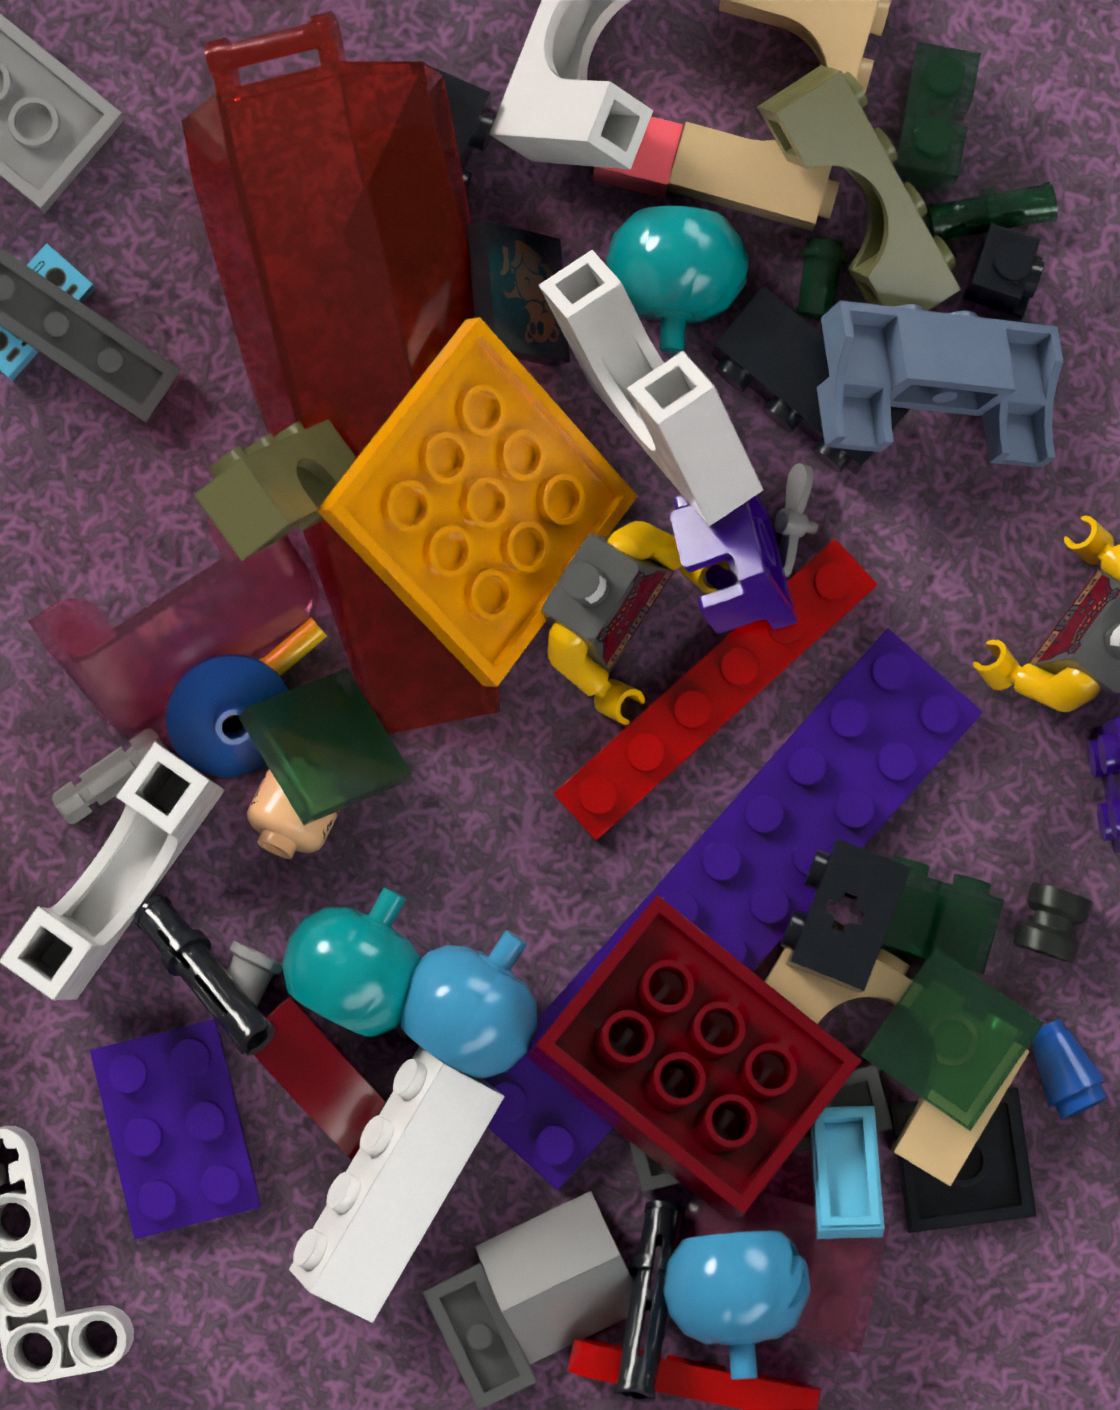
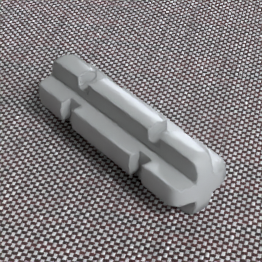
[52,728,169,824]

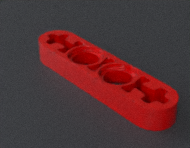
[567,1337,822,1410]

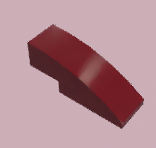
[253,996,387,1160]

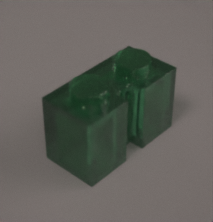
[892,42,981,194]

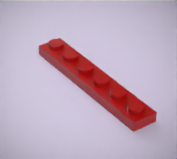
[553,538,878,841]

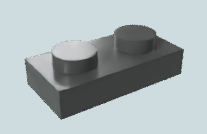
[422,1262,537,1410]

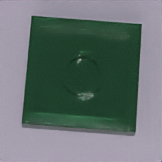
[238,668,412,825]
[860,948,1044,1131]

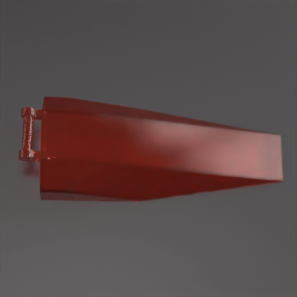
[182,11,500,736]

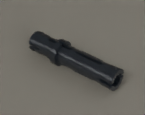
[134,895,275,1055]
[614,1200,686,1402]

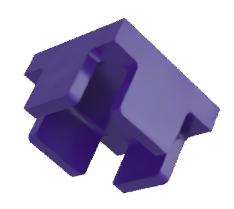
[670,494,798,633]

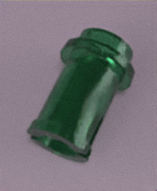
[795,237,848,319]

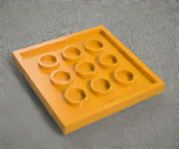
[317,317,638,687]

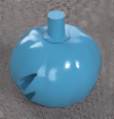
[400,930,537,1079]
[663,1231,811,1380]

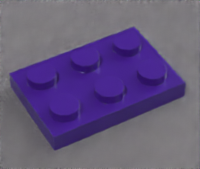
[90,1019,262,1239]

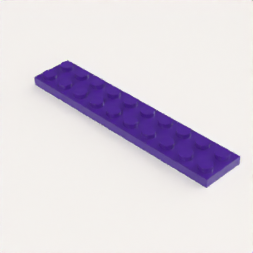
[483,628,983,1190]

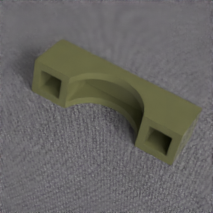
[757,65,961,311]

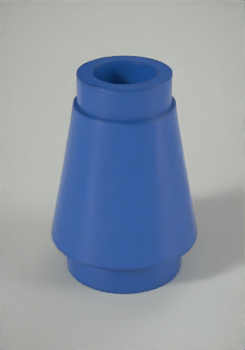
[1027,1019,1108,1120]

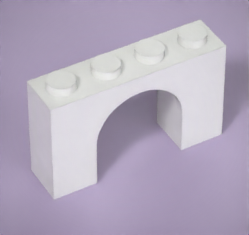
[489,0,653,169]
[539,250,763,526]
[0,743,225,1000]

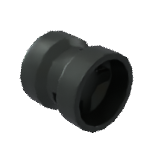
[1012,882,1094,963]

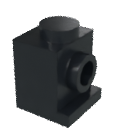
[963,224,1045,318]

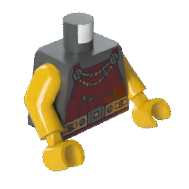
[972,516,1120,712]
[541,521,729,725]

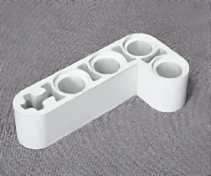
[0,1126,134,1382]

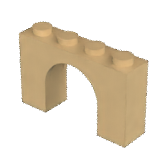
[668,0,891,231]
[765,920,1030,1186]

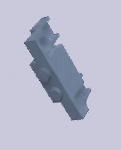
[817,300,1064,468]

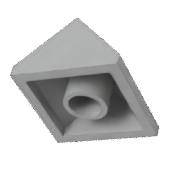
[475,1190,634,1364]

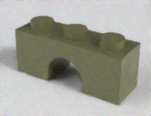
[194,419,357,561]

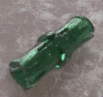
[925,182,1058,241]

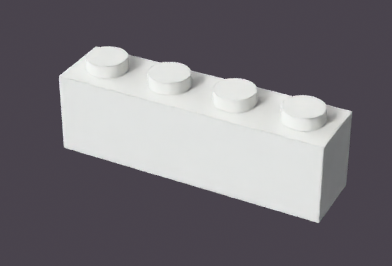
[289,1046,505,1323]

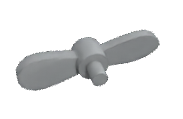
[775,463,818,581]

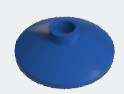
[166,654,294,777]

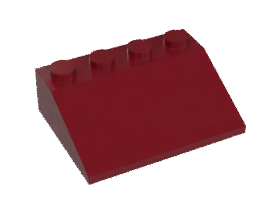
[526,895,862,1222]

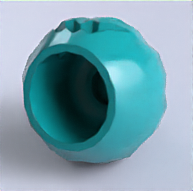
[606,206,749,353]
[282,887,421,1037]

